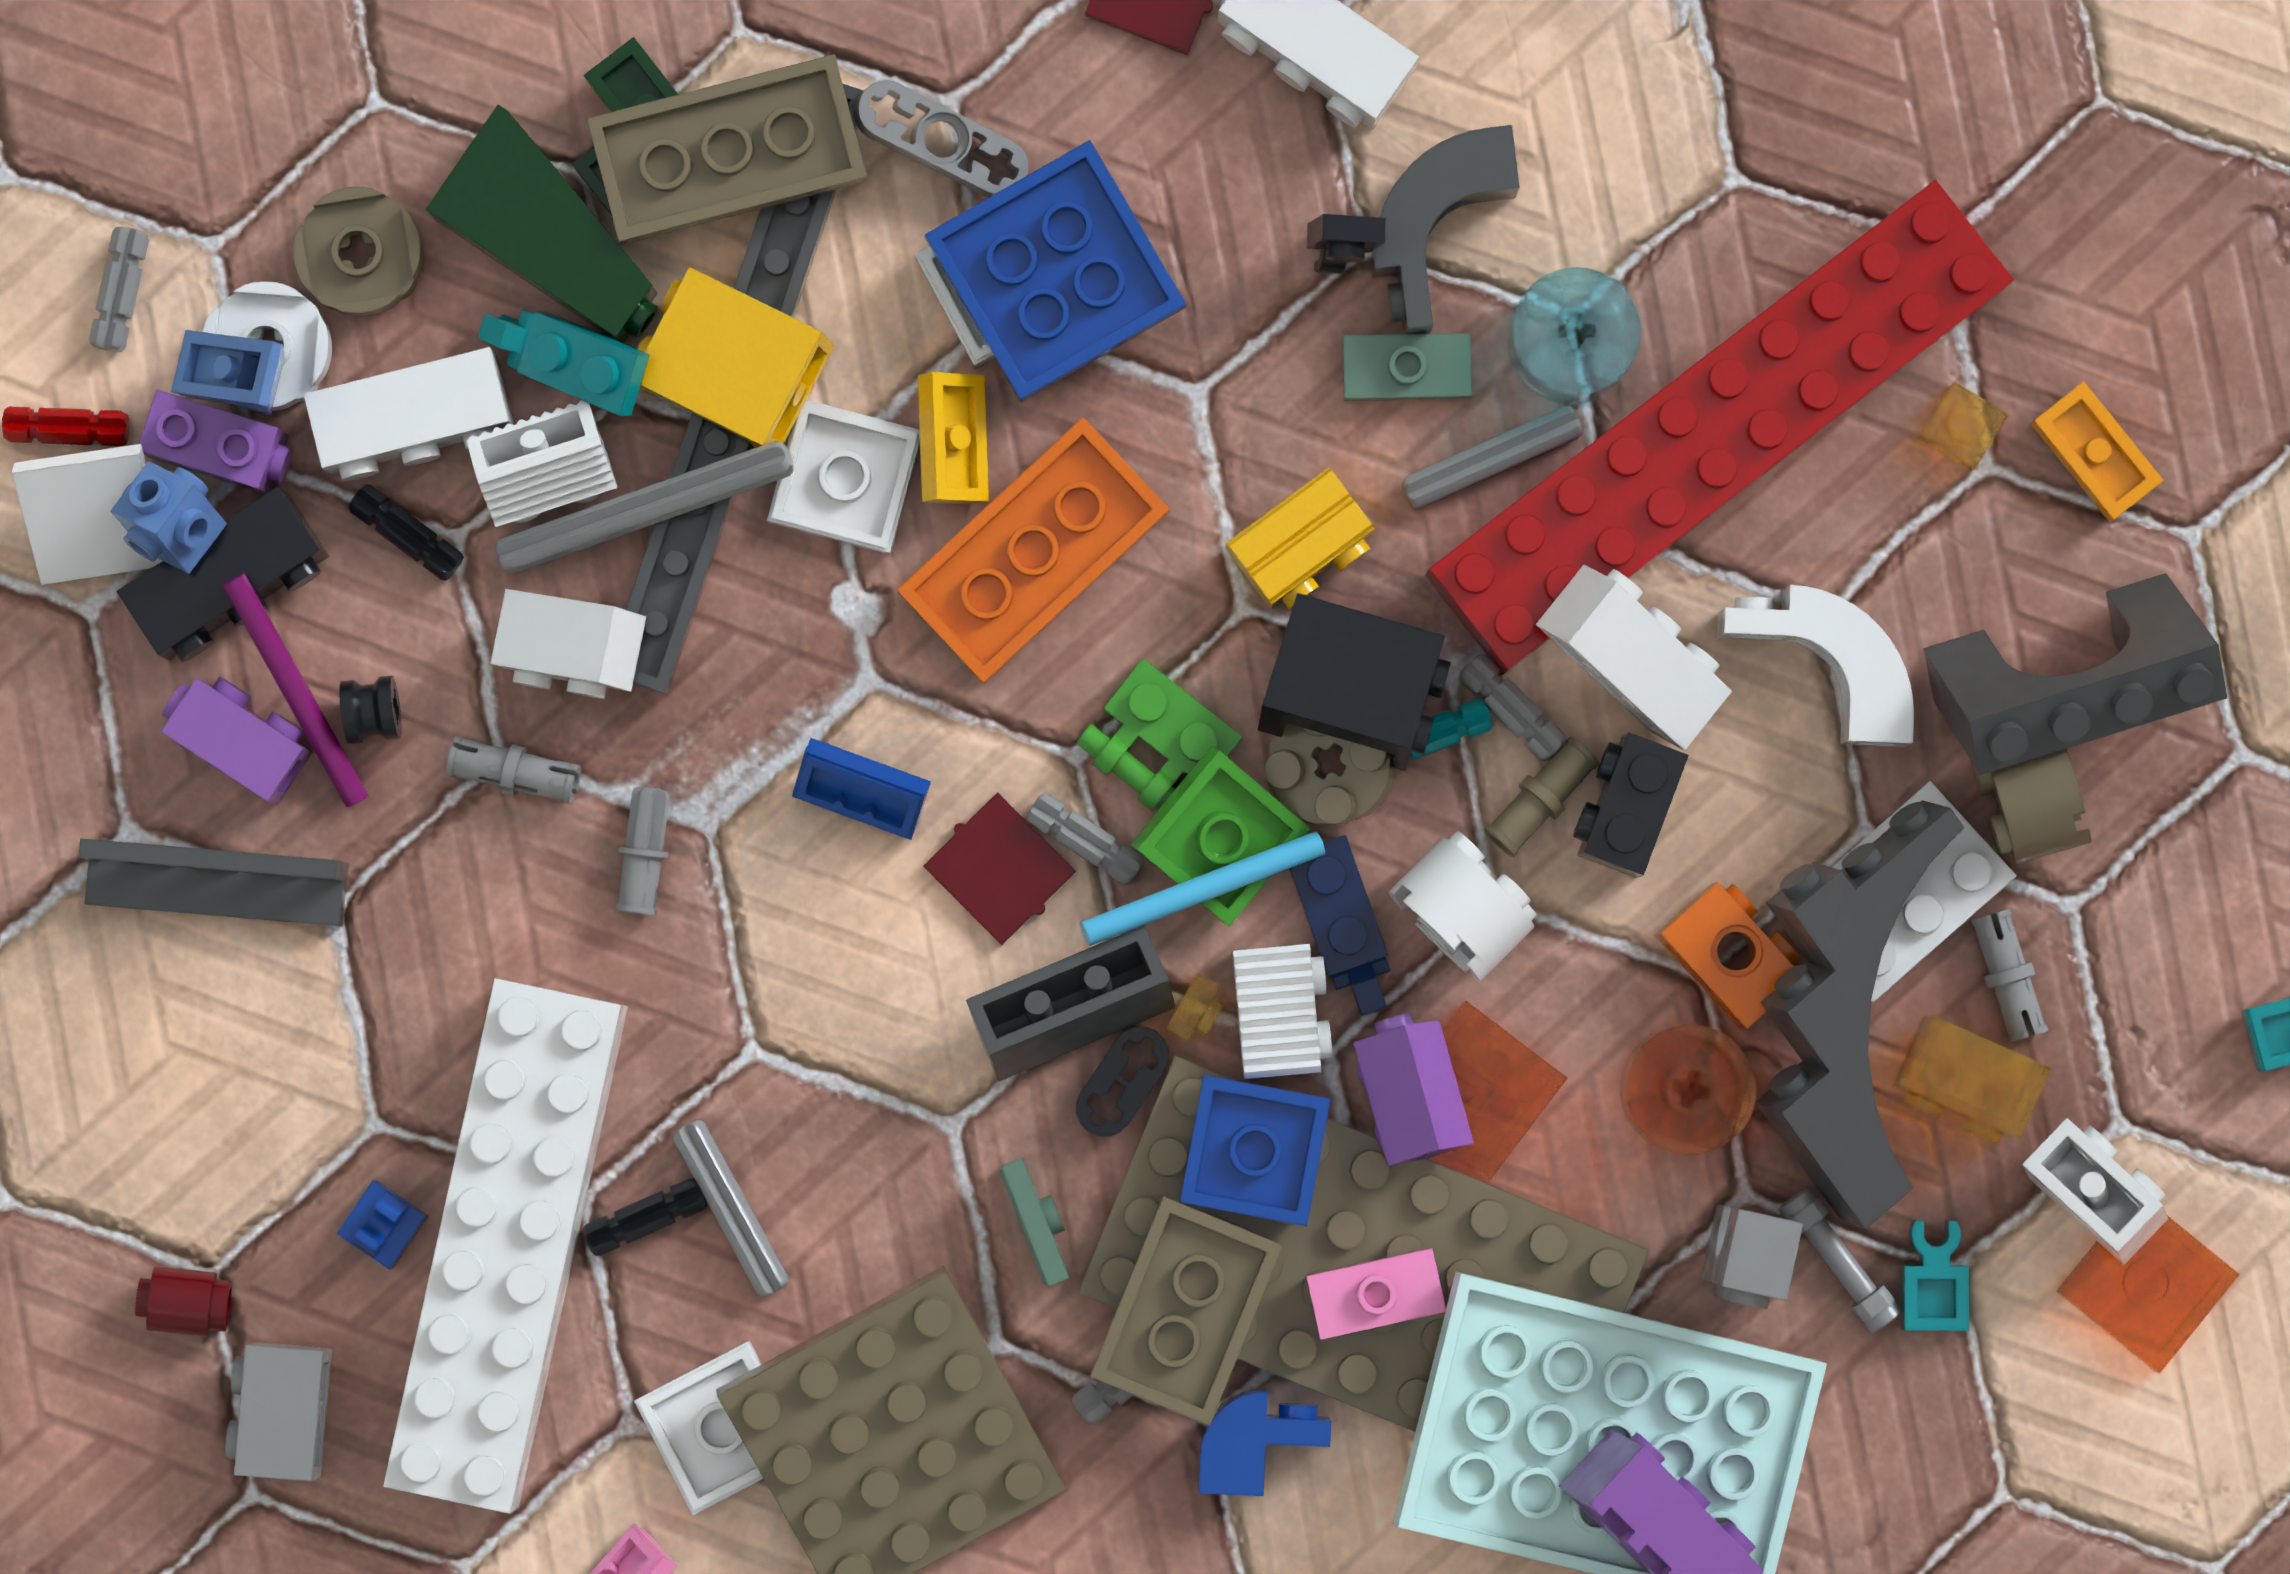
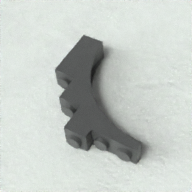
[1755,800,1965,1229]

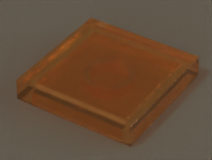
[2056,1215,2240,1374]

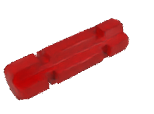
[2,406,130,446]

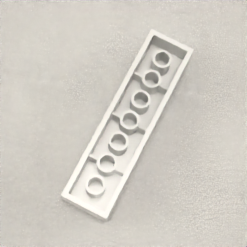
[383,978,628,1514]

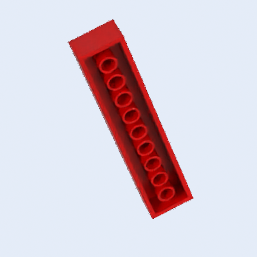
[1425,179,2014,675]

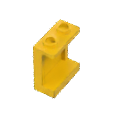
[637,267,835,447]

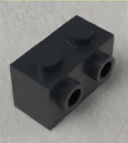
[1573,732,1689,878]

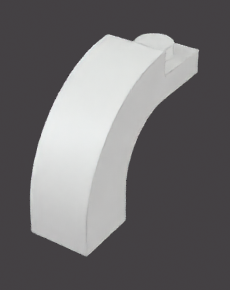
[1717,584,1914,747]

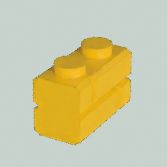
[1225,467,1375,609]

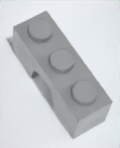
[1701,1204,1803,1310]

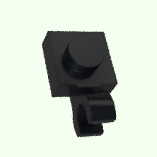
[1307,214,1386,274]

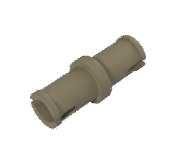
[1484,737,1599,857]

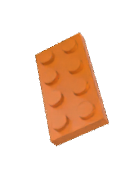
[897,417,1170,684]

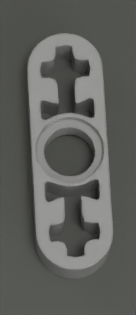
[854,80,1029,197]

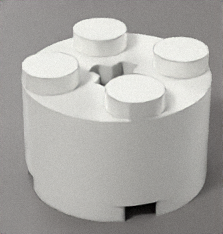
[1388,831,1537,982]

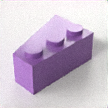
[1559,1429,1764,1574]

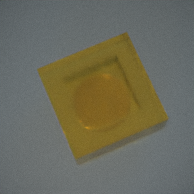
[1918,381,2008,471]
[1165,973,1224,1042]

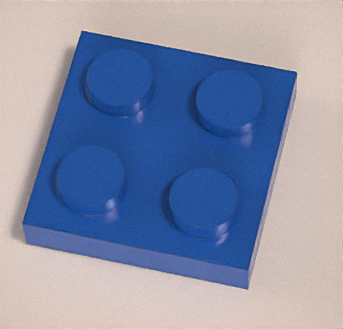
[1180,1075,1331,1226]

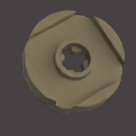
[293,187,424,317]
[1265,723,1396,824]

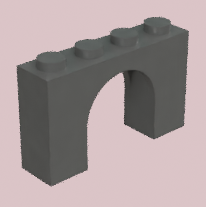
[1923,573,2227,775]

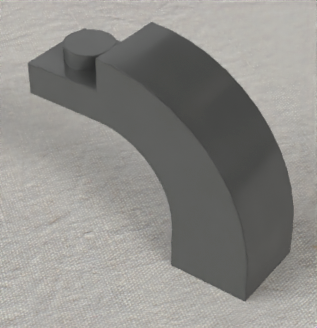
[1371,125,1520,334]

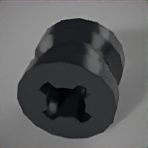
[339,675,402,744]

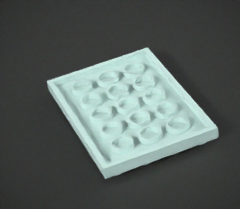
[1393,1271,1827,1574]

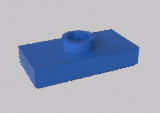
[792,738,931,840]

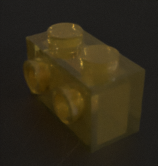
[1893,1015,2051,1145]

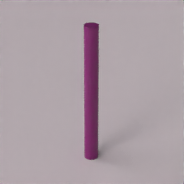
[222,572,368,807]

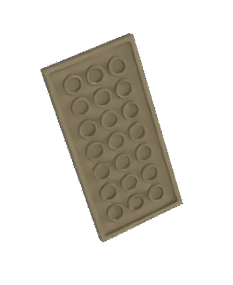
[1078,1056,1649,1432]

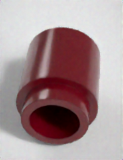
[135,1266,232,1337]

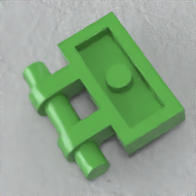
[1076,658,1243,811]

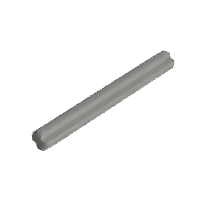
[496,441,794,574]

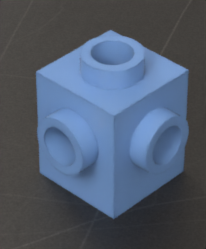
[110,461,227,574]

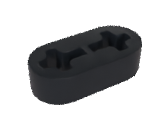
[1076,1027,1169,1136]

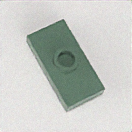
[1342,333,1472,401]
[999,1157,1070,1287]

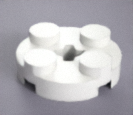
[202,281,332,411]

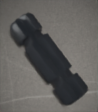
[348,484,464,581]
[583,1178,707,1256]

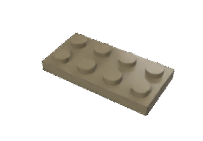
[587,54,868,245]

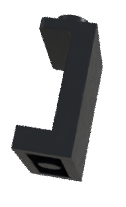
[1258,593,1451,772]

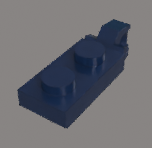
[1289,835,1390,1016]

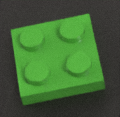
[1130,746,1310,926]

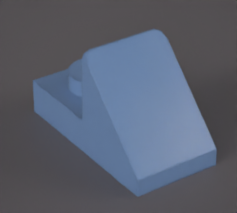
[171,330,285,415]

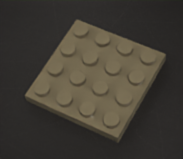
[716,1266,1066,1574]

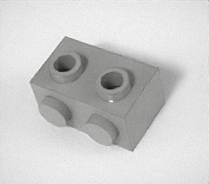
[225,1342,332,1481]

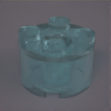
[1507,267,1641,405]

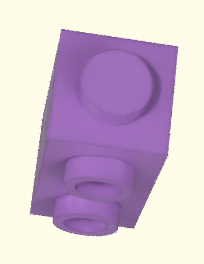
[139,389,293,494]
[161,676,313,805]
[1353,1013,1474,1166]

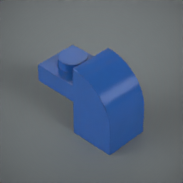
[1198,1389,1331,1496]

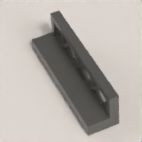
[78,838,349,927]

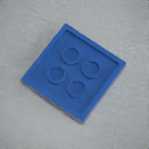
[924,140,1187,403]

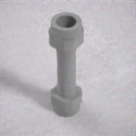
[1778,1187,1902,1333]

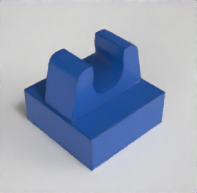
[336,1180,429,1270]

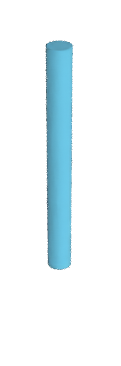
[1080,831,1325,946]

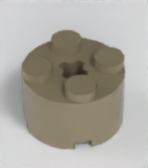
[1971,748,2092,864]

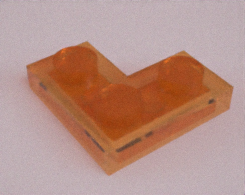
[1442,1000,1567,1180]

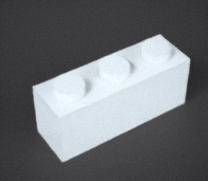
[1218,0,1419,130]
[303,347,515,481]
[1536,565,1732,751]

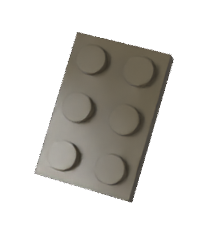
[1090,1196,1283,1426]

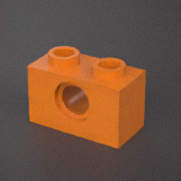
[1655,882,1801,1030]

